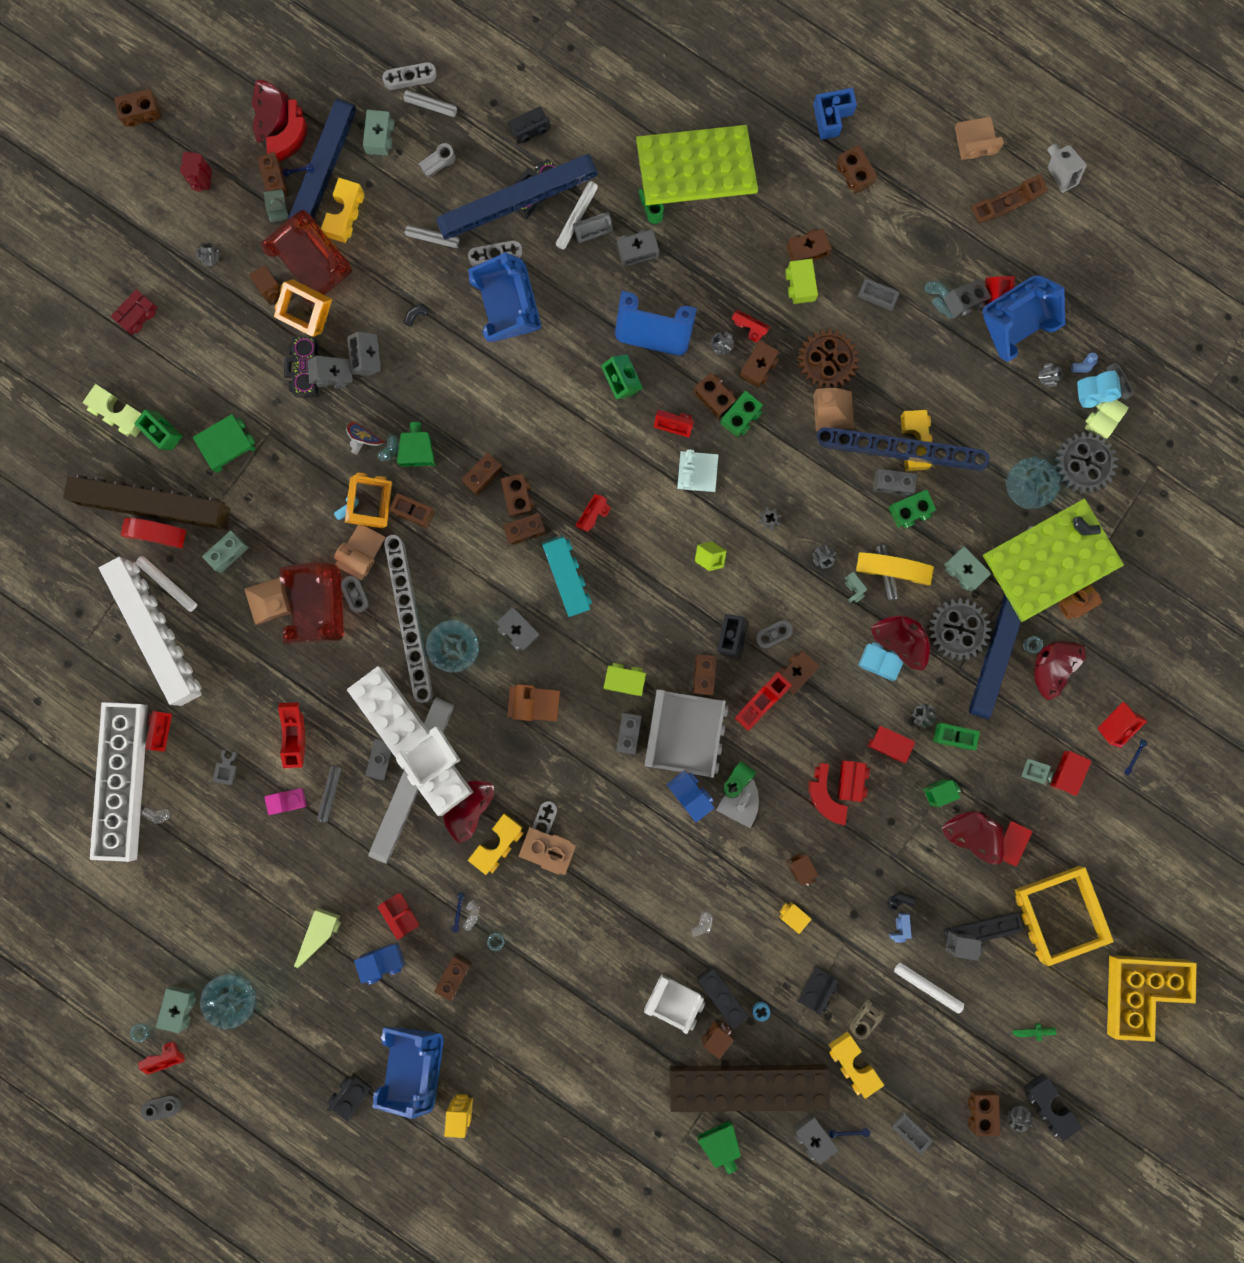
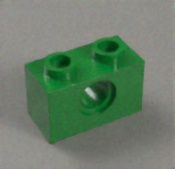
[601,355,643,400]
[134,409,183,450]

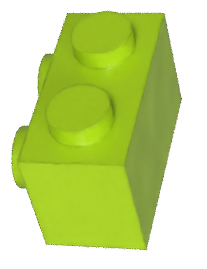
[785,259,818,304]
[604,663,646,696]

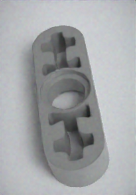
[382,62,437,90]
[468,241,522,266]
[532,801,557,834]

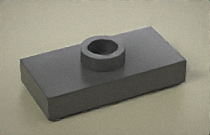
[573,212,614,243]
[857,278,900,311]
[365,738,392,781]
[891,1111,934,1155]

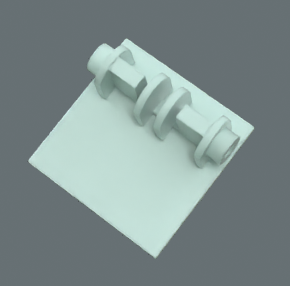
[677,450,718,492]

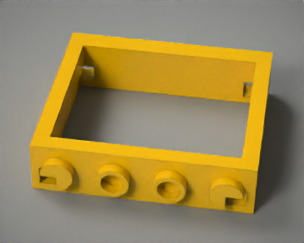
[1014,866,1114,966]

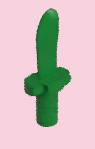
[1012,1023,1056,1041]

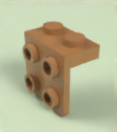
[955,117,1004,160]

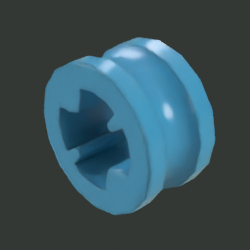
[752,1002,770,1021]

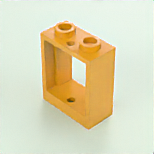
[274,279,332,337]
[345,473,392,528]

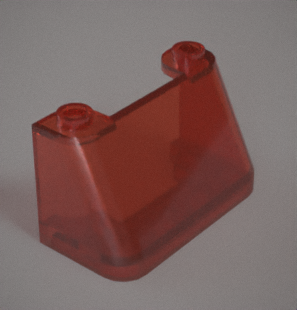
[260,210,352,305]
[279,562,344,644]

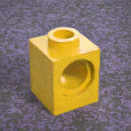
[779,902,812,934]

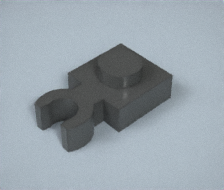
[212,750,237,785]

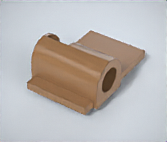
[334,525,386,581]
[518,827,576,875]

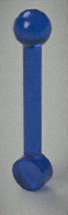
[283,163,313,177]
[1124,739,1148,776]
[451,892,465,933]
[829,1128,870,1138]

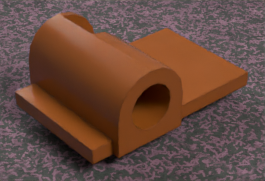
[1059,585,1102,619]
[507,685,560,721]

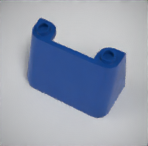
[468,252,541,342]
[983,276,1066,362]
[615,291,697,356]
[373,1027,443,1119]

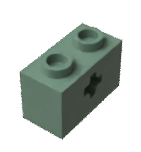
[363,110,394,156]
[202,531,250,573]
[944,547,991,592]
[156,985,195,1033]

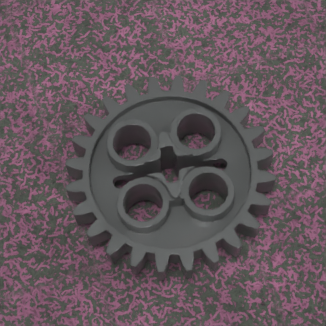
[1054,432,1118,494]
[927,598,992,661]

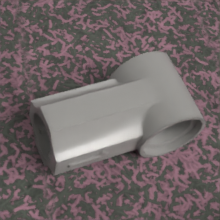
[419,143,456,179]

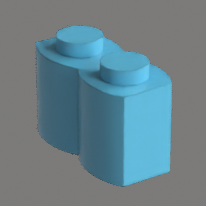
[1077,371,1121,408]
[858,642,903,681]

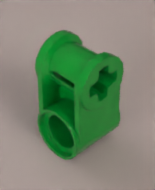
[638,189,664,224]
[724,761,757,798]

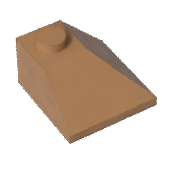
[813,388,854,431]
[244,577,292,625]

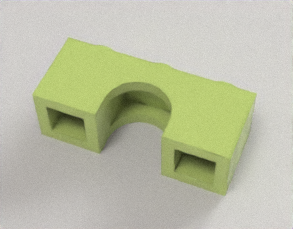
[82,384,141,437]

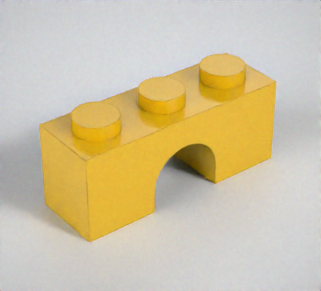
[321,178,364,243]
[901,410,932,471]
[468,813,523,875]
[828,1032,884,1099]
[444,1094,473,1138]

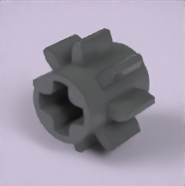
[196,242,220,266]
[711,331,734,355]
[1039,363,1062,388]
[757,507,781,532]
[812,545,837,569]
[912,703,938,729]
[1007,1106,1033,1132]

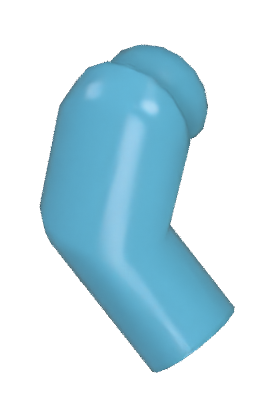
[334,496,359,520]

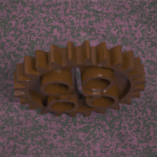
[797,328,860,389]

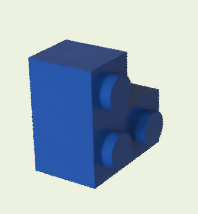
[813,88,857,140]
[666,770,714,822]
[354,942,405,985]

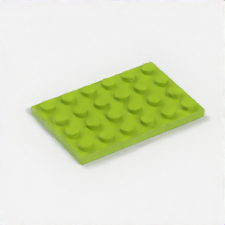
[636,125,758,205]
[983,499,1124,622]

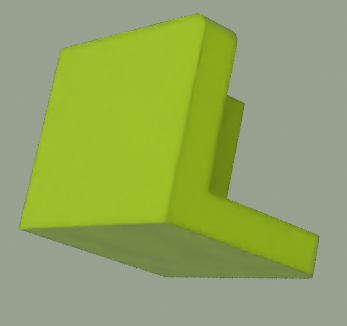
[695,541,727,571]

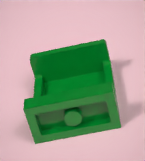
[193,414,256,473]

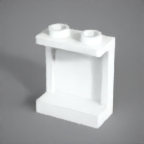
[396,727,461,787]
[644,974,706,1034]

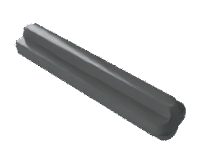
[876,544,899,600]
[317,766,342,823]

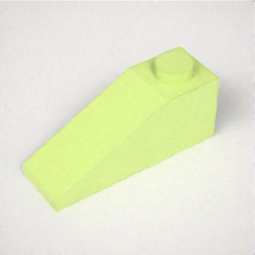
[294,908,341,968]

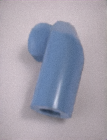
[1071,353,1098,373]

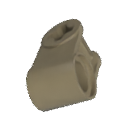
[849,1000,885,1039]

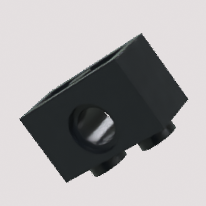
[717,614,749,659]

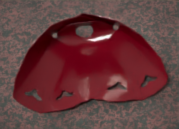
[252,80,289,143]
[871,616,930,671]
[1034,641,1086,700]
[443,781,494,843]
[942,811,1004,864]

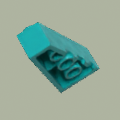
[541,534,592,617]

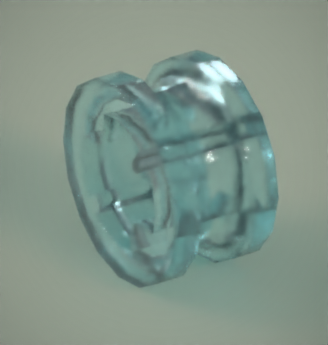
[1023,636,1043,654]
[487,932,505,951]
[130,1023,151,1042]

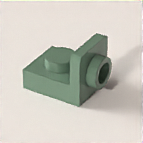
[263,189,288,222]
[845,572,867,603]
[1021,759,1055,786]

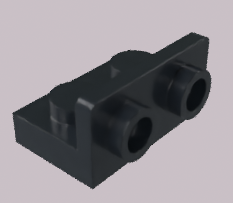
[507,106,551,144]
[797,966,839,1015]
[327,1073,372,1122]

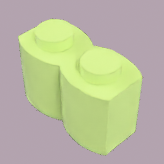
[1085,399,1129,440]

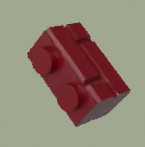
[180,152,213,192]
[110,289,157,335]

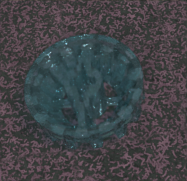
[1006,456,1061,509]
[426,620,480,673]
[200,973,257,1029]

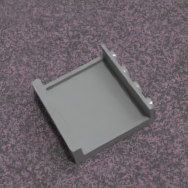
[644,690,728,778]

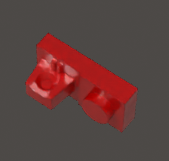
[731,309,770,343]
[653,410,694,438]
[575,494,611,532]
[145,711,172,752]
[138,1042,185,1075]

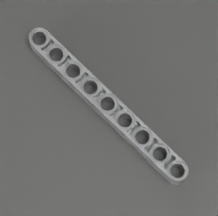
[385,535,433,703]
[368,697,454,864]

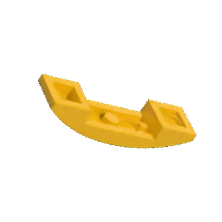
[856,552,934,585]

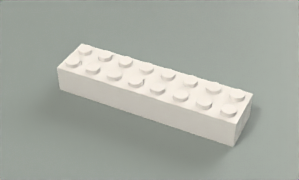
[99,557,202,706]
[347,666,473,816]
[90,702,148,862]

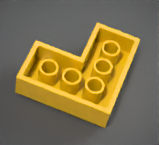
[1107,955,1196,1042]

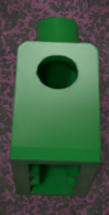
[397,422,436,467]
[697,1120,741,1174]

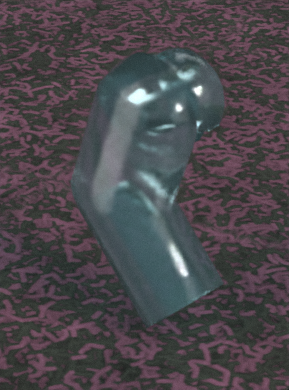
[924,281,950,298]
[932,296,954,319]
[377,435,397,461]

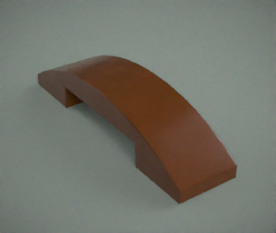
[970,174,1048,224]

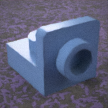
[889,912,912,943]

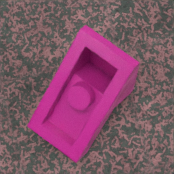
[265,788,307,815]

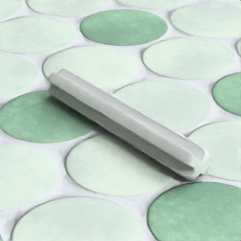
[556,181,597,250]
[136,556,197,612]
[894,963,964,1013]

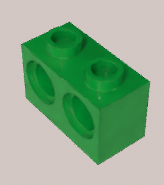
[720,390,763,438]
[889,489,936,529]
[933,723,980,750]
[923,779,961,807]

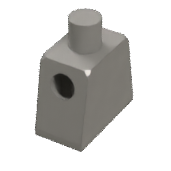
[1047,143,1087,193]

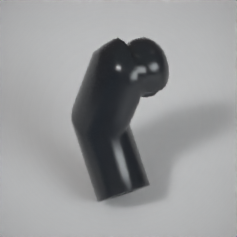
[403,303,428,327]
[1073,516,1101,536]
[887,892,916,911]

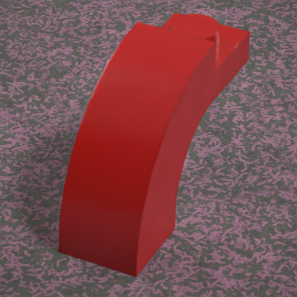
[266,99,308,161]
[121,518,186,548]
[734,672,792,731]
[278,702,305,768]
[808,763,848,825]

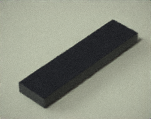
[943,911,1024,944]

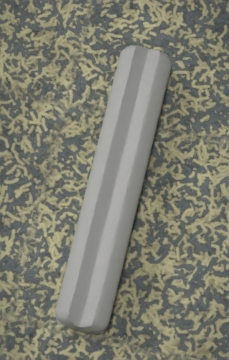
[403,90,457,117]
[405,225,460,248]

